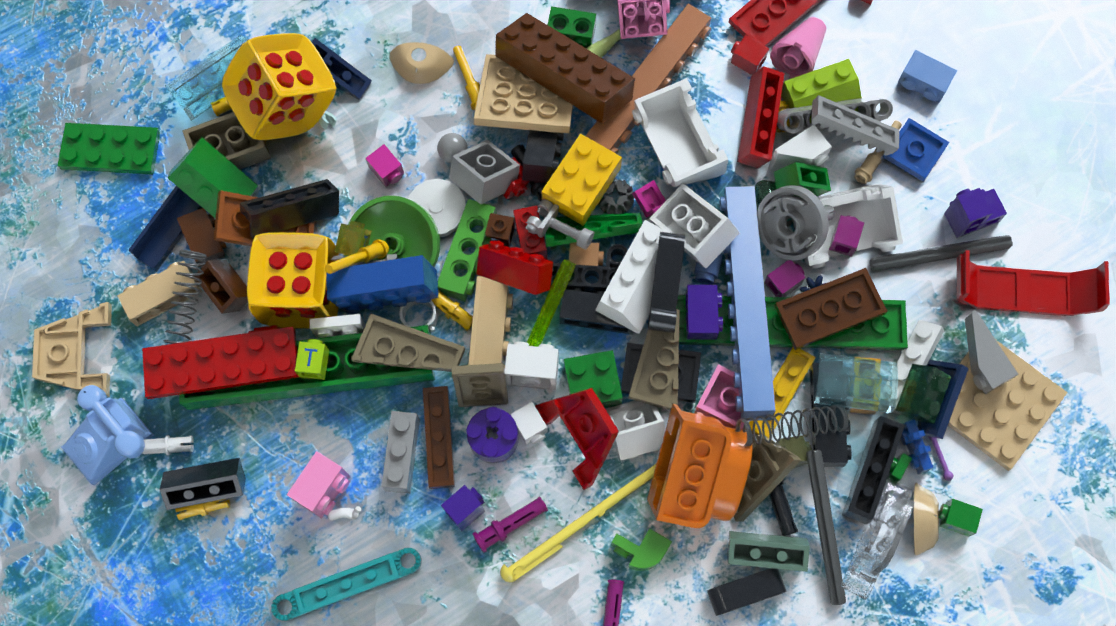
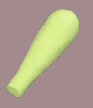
[586,29,621,58]

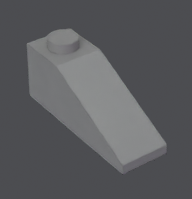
[965,310,1019,394]

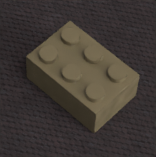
[182,112,271,169]

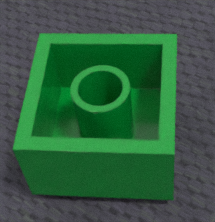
[564,350,623,408]

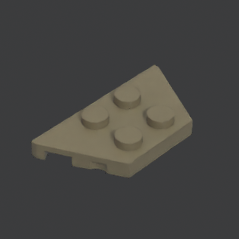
[734,434,801,522]

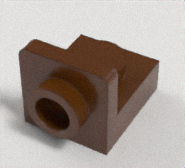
[485,213,515,247]

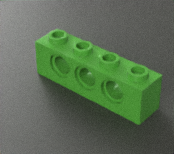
[437,199,497,302]

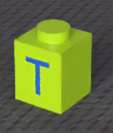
[295,339,329,380]

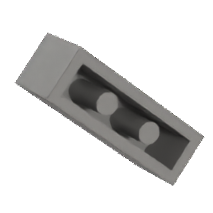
[381,411,420,494]

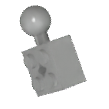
[437,133,520,204]

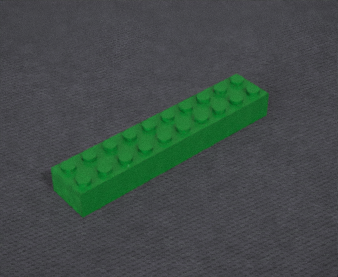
[179,325,435,410]

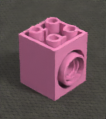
[617,0,670,39]

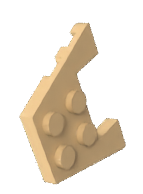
[32,302,112,397]

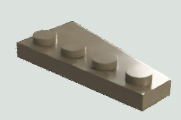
[628,309,680,411]
[351,314,465,372]

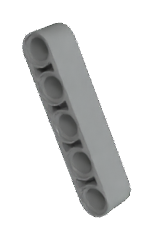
[777,97,893,134]

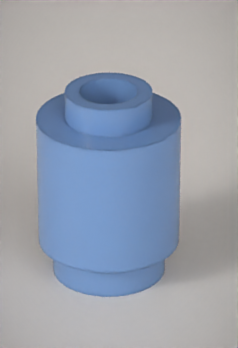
[694,254,723,285]

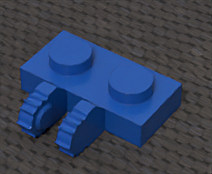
[900,419,934,475]

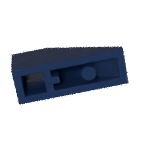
[311,38,372,100]

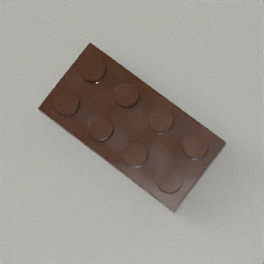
[774,268,887,350]

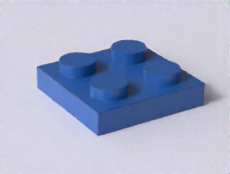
[883,118,950,182]

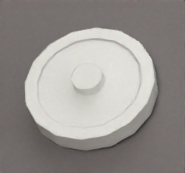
[408,179,466,237]

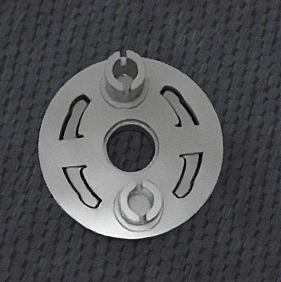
[757,185,835,260]

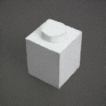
[510,402,548,445]

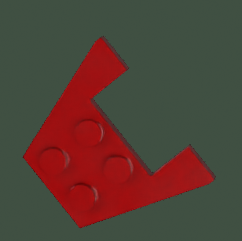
[535,388,619,490]

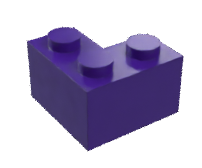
[944,188,1007,238]

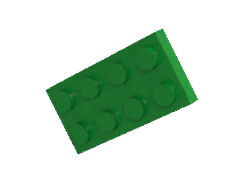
[57,123,161,175]

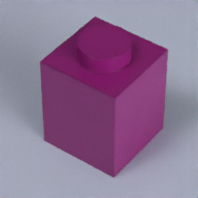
[829,215,865,257]
[764,260,806,297]

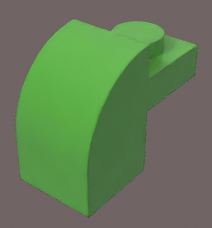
[611,528,672,571]

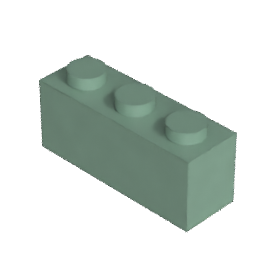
[727,531,810,572]

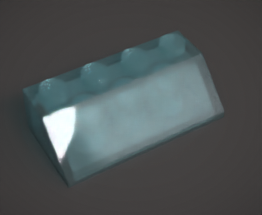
[165,35,249,121]

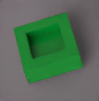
[887,453,912,484]

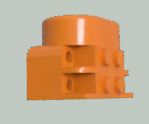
[647,404,753,528]

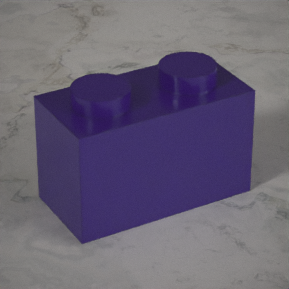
[685,285,723,340]
[441,485,485,531]

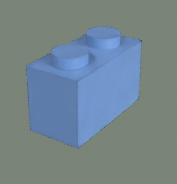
[898,49,958,103]

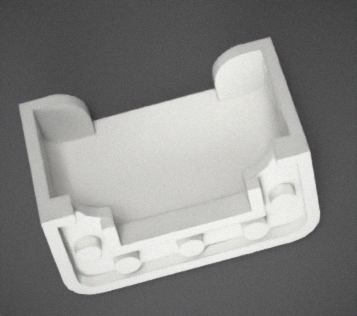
[632,78,728,187]
[792,184,903,268]

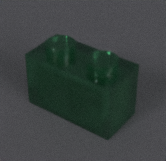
[895,364,951,424]

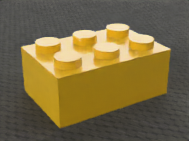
[541,133,622,226]

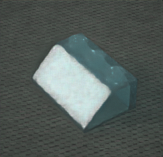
[814,353,898,413]

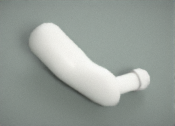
[327,506,361,521]

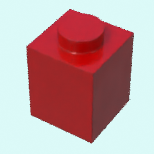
[730,35,770,75]

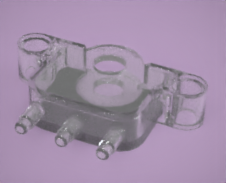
[841,478,915,600]

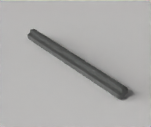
[869,235,1013,272]
[806,449,846,605]

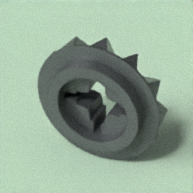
[598,178,634,214]

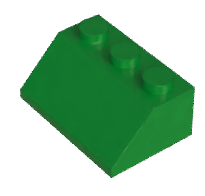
[168,137,258,218]

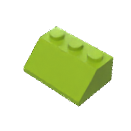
[781,58,862,134]

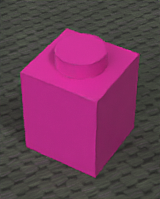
[365,144,404,187]

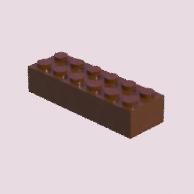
[495,13,635,124]

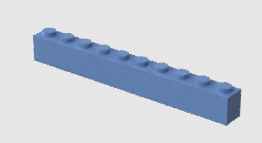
[720,186,776,421]

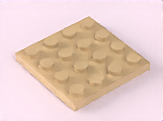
[474,54,573,134]
[948,339,1068,471]

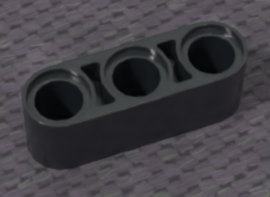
[707,568,787,616]

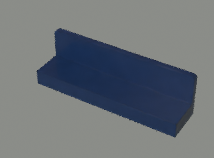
[129,186,203,272]

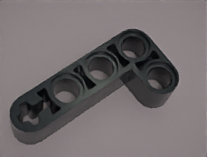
[648,232,685,333]
[548,244,628,293]

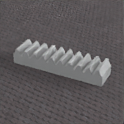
[811,95,899,156]

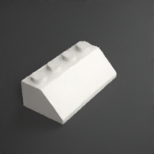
[595,220,668,334]

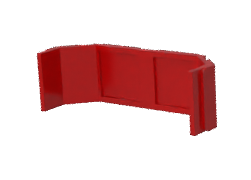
[957,250,1110,316]

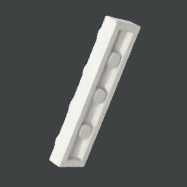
[878,319,944,415]

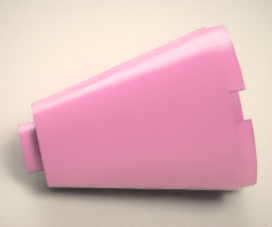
[770,17,827,78]

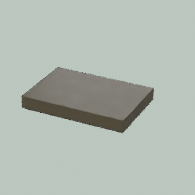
[452,363,508,407]

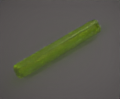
[527,260,575,347]

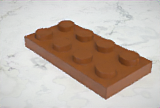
[214,191,314,246]

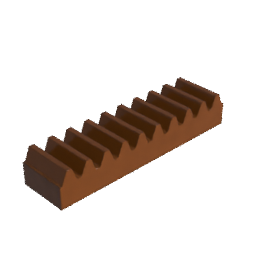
[423,386,455,489]

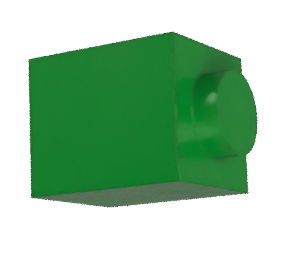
[938,499,983,537]

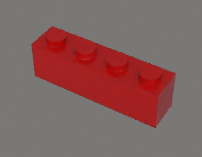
[737,66,785,168]

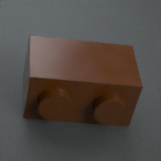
[177,208,227,267]
[193,259,248,314]

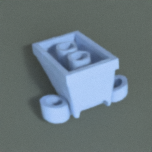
[61,385,154,485]

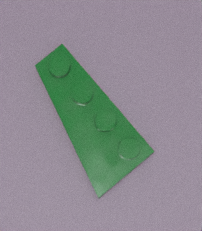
[546,213,642,247]

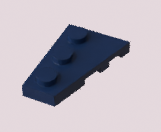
[917,360,969,439]

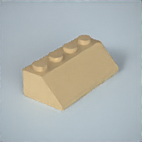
[468,276,513,369]

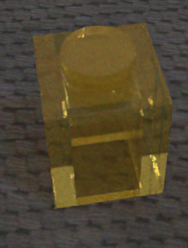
[334,220,372,256]

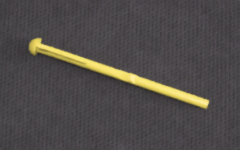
[500,464,656,583]

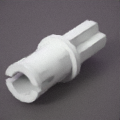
[143,435,194,456]

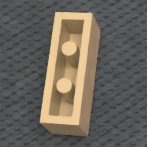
[117,260,203,327]

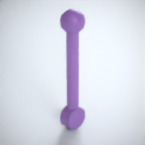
[928,436,954,481]

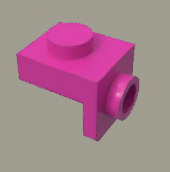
[632,180,666,218]

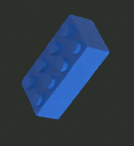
[326,255,439,314]

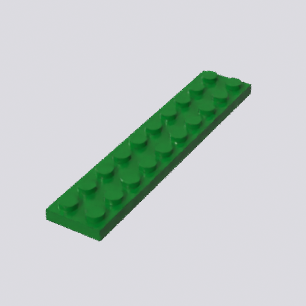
[676,295,908,350]

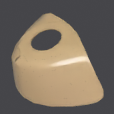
[390,42,454,84]
[913,483,939,555]

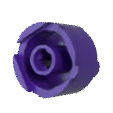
[466,407,519,463]

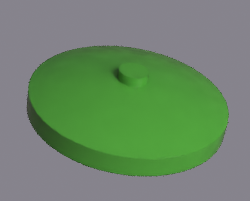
[344,196,440,268]

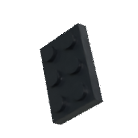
[621,343,701,403]

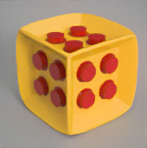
[222,33,336,140]
[247,232,339,329]

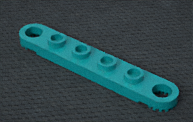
[271,548,422,621]

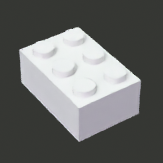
[649,183,740,269]

